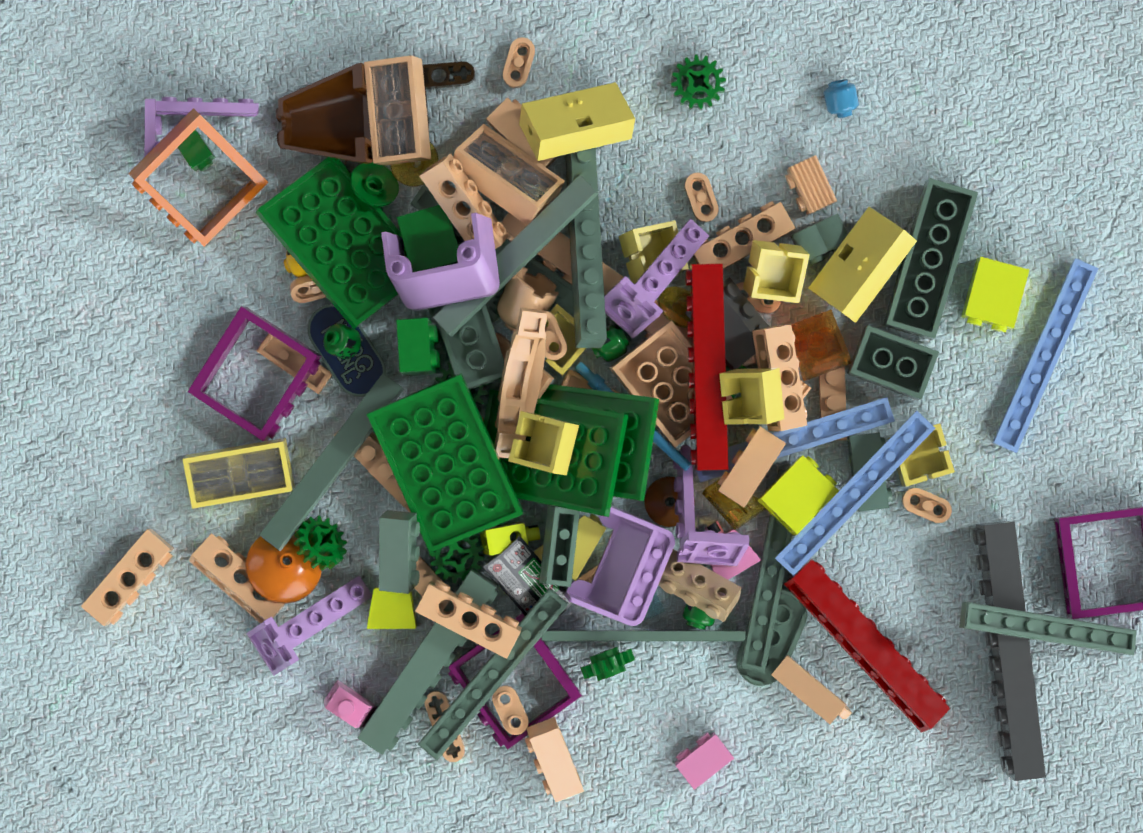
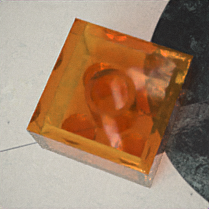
[791,310,851,382]

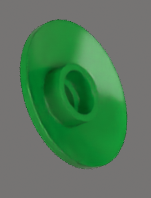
[350,162,399,207]

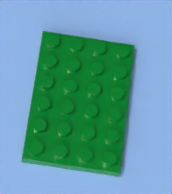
[256,157,408,329]
[367,373,524,553]
[540,384,659,501]
[484,389,629,517]

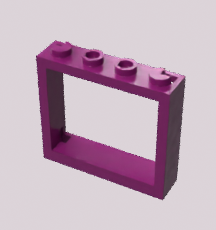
[187,306,322,441]
[1054,506,1143,619]
[448,613,582,750]

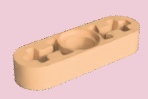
[425,691,465,762]

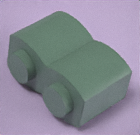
[791,214,848,266]

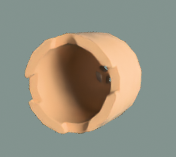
[497,267,559,331]

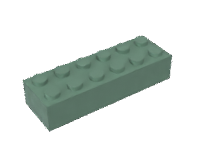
[883,178,978,340]

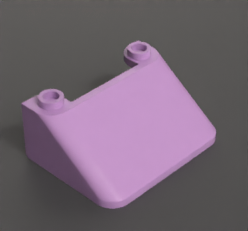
[564,505,675,626]

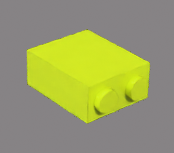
[961,256,1029,333]
[757,455,839,536]

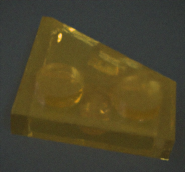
[702,479,766,530]

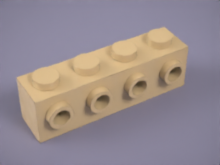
[658,549,742,622]

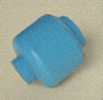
[824,79,859,118]

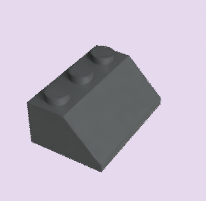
[685,277,770,370]

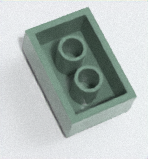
[847,325,939,400]

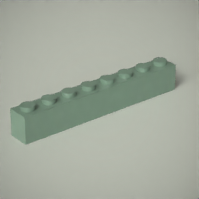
[565,148,607,348]
[358,567,498,755]

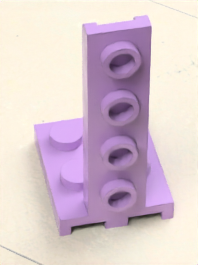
[144,97,259,157]
[604,219,709,338]
[673,445,749,566]
[246,576,372,676]

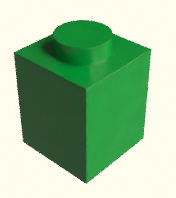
[177,129,216,172]

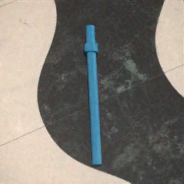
[575,362,691,471]

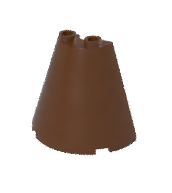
[276,63,373,164]

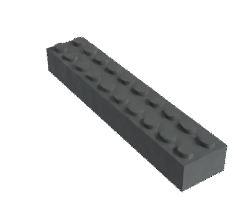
[973,521,1046,781]

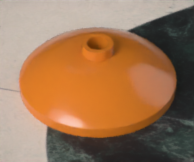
[246,534,322,604]

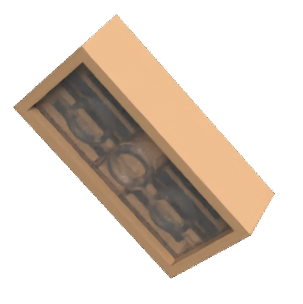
[364,55,431,166]
[453,124,565,226]

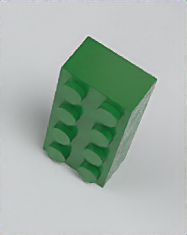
[396,318,441,376]

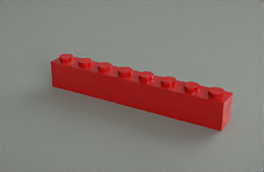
[685,264,728,471]
[784,559,950,733]

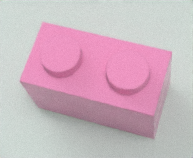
[675,732,734,790]

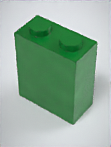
[396,205,458,272]

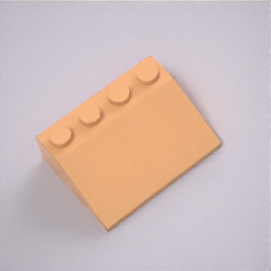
[609,320,733,448]

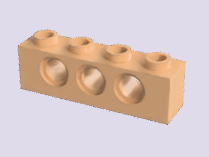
[420,153,509,249]
[693,201,795,270]
[752,325,807,431]
[81,529,174,626]
[189,533,286,624]
[415,580,522,659]

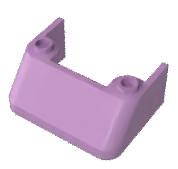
[381,213,500,310]

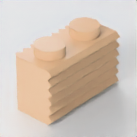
[785,155,837,215]

